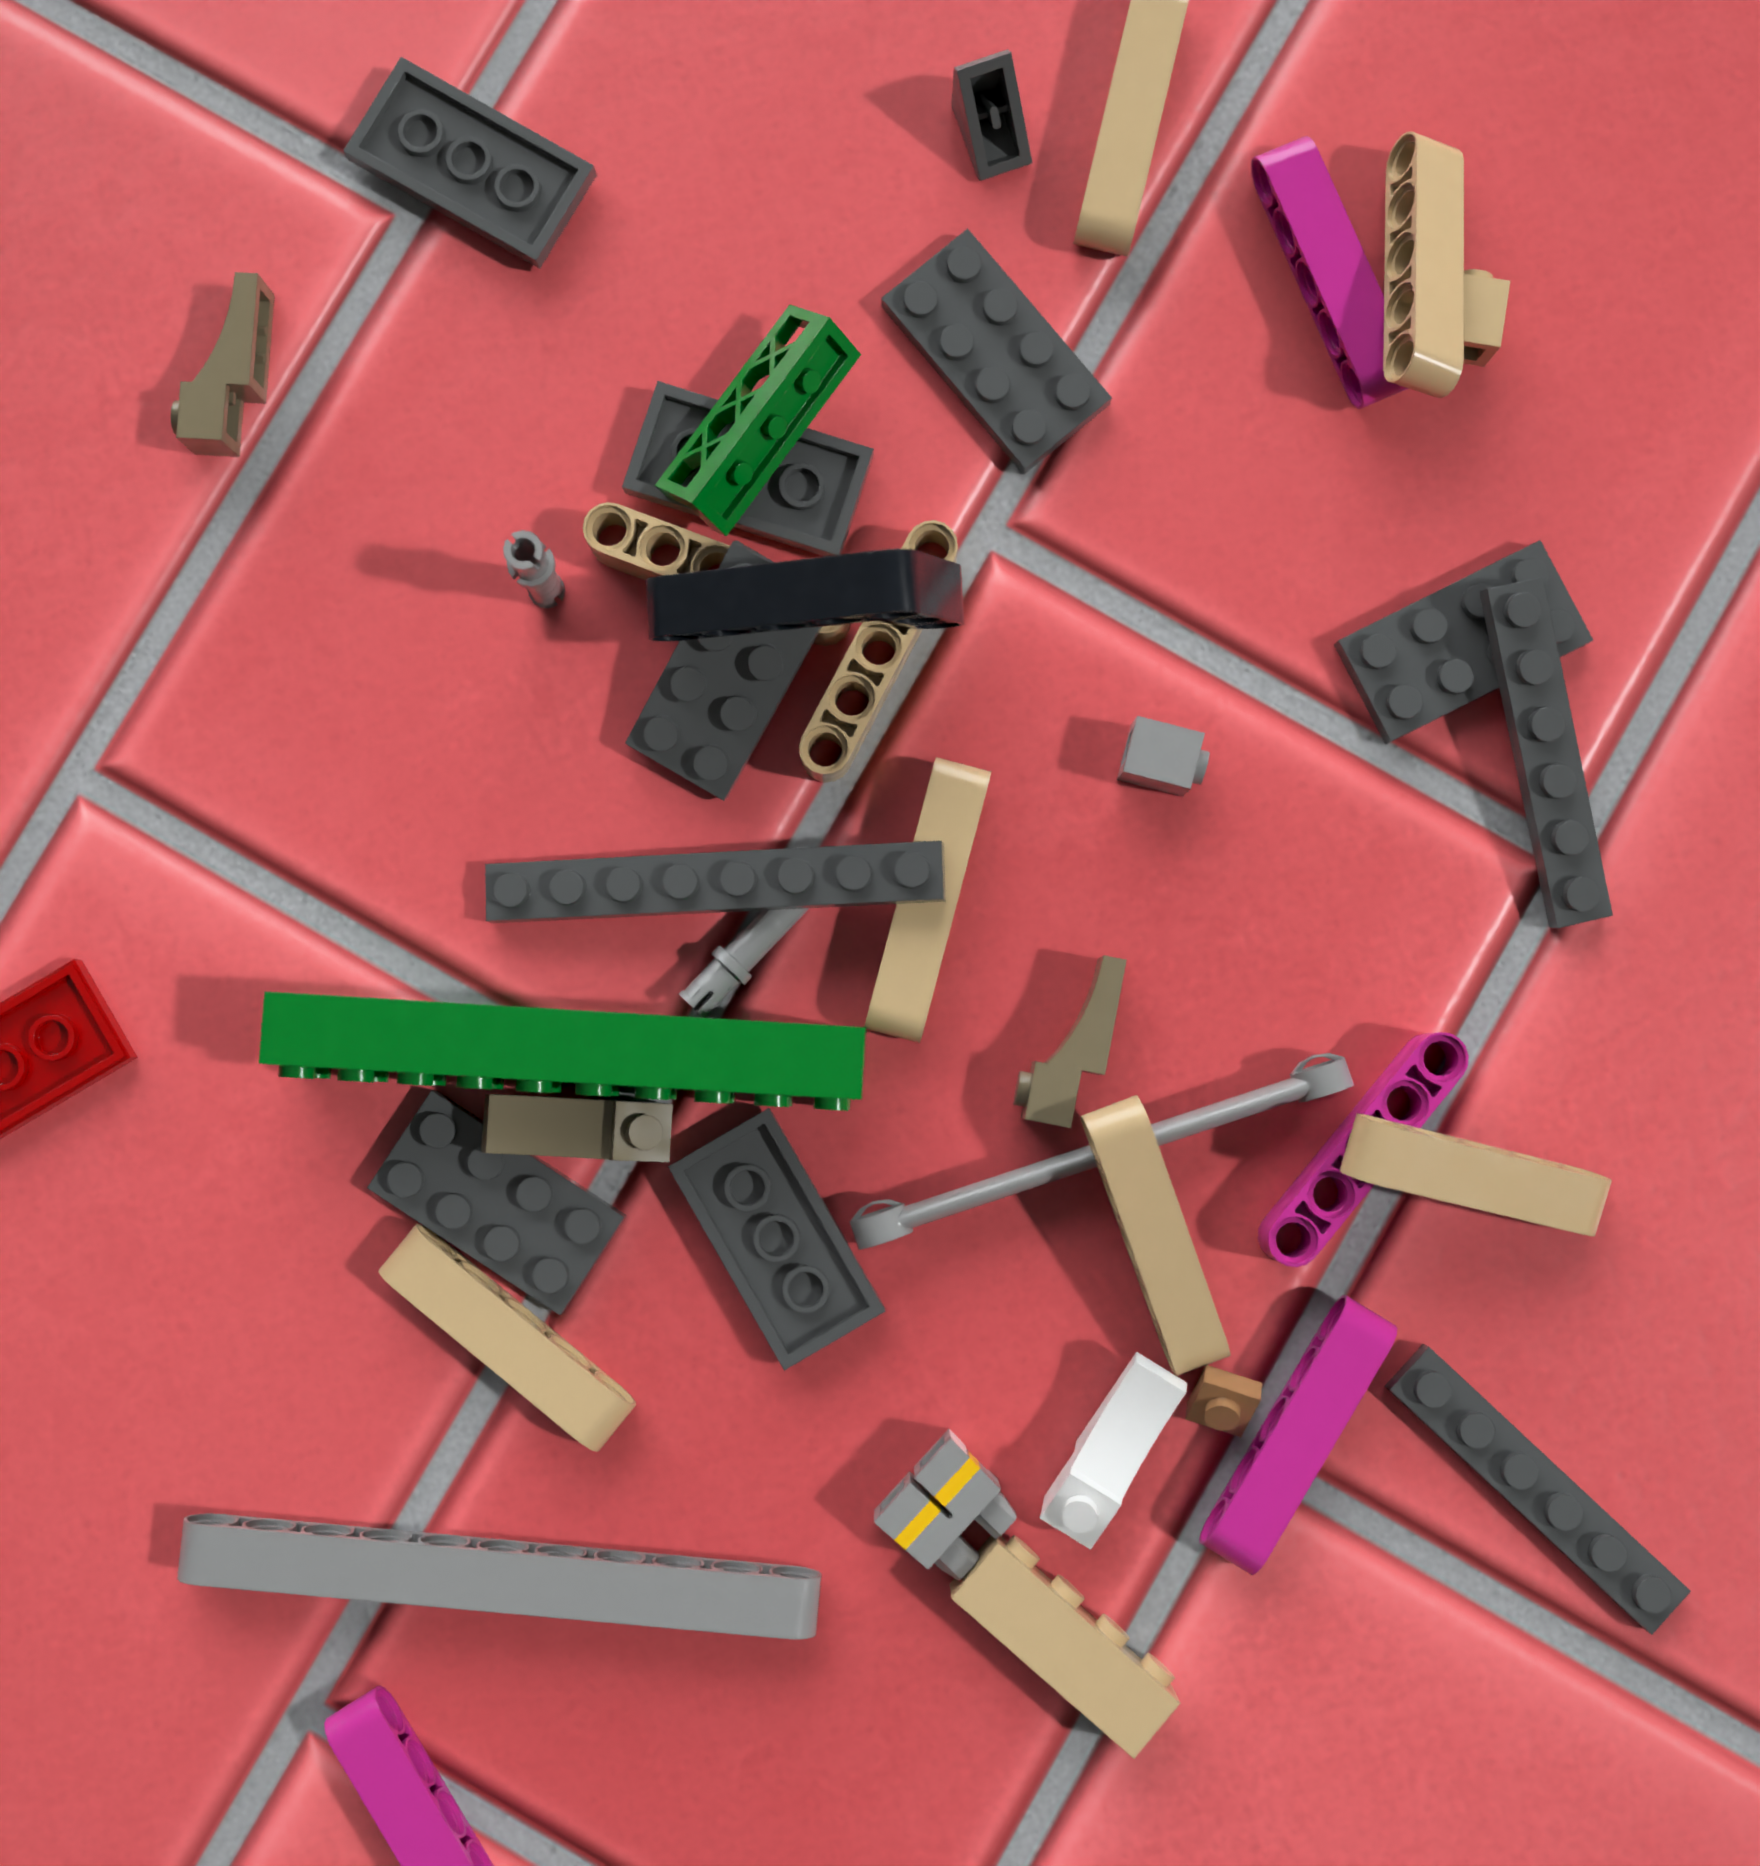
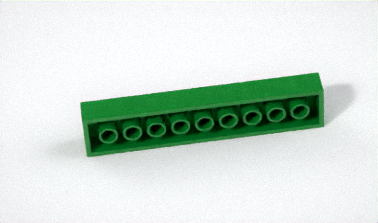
[259,991,867,1111]

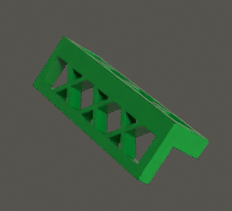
[654,304,861,536]

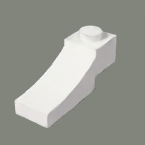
[1040,1352,1187,1550]

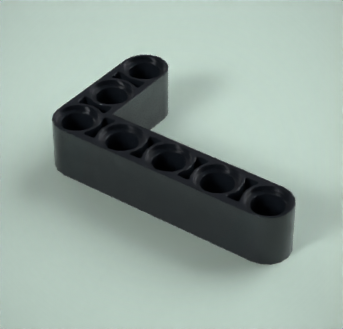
[646,549,964,641]

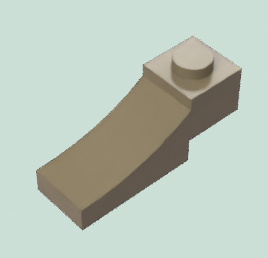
[171,272,275,457]
[1013,955,1127,1128]
[481,1094,673,1162]

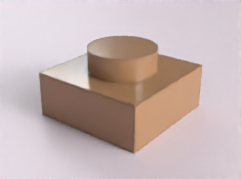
[1185,1365,1262,1437]

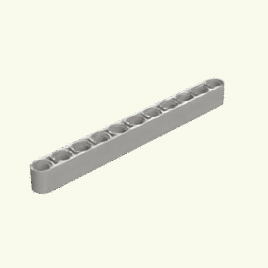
[177,1513,822,1640]

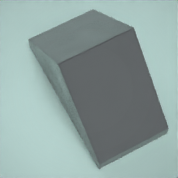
[951,49,1033,181]

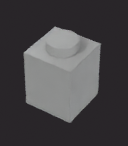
[1117,716,1210,797]

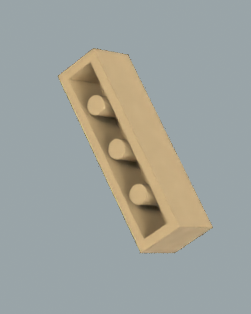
[950,1535,1180,1759]

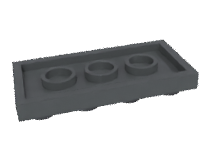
[343,57,597,269]
[881,229,1112,475]
[622,381,874,557]
[625,540,823,801]
[1334,540,1593,744]
[367,1090,627,1315]
[668,1108,886,1371]

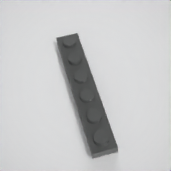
[1479,576,1613,928]
[1384,1344,1691,1635]

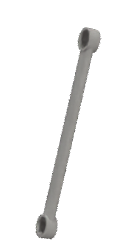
[849,1053,1354,1250]

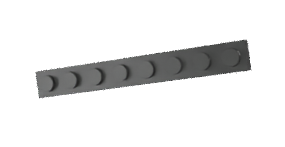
[485,841,946,923]

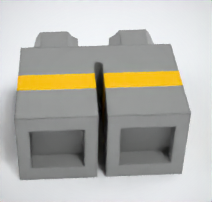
[874,1429,1017,1581]

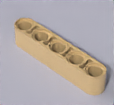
[1073,0,1189,257]
[1383,132,1464,398]
[583,502,850,646]
[799,520,958,783]
[864,757,992,1043]
[1081,1095,1231,1376]
[1340,1113,1612,1236]
[378,1224,636,1452]

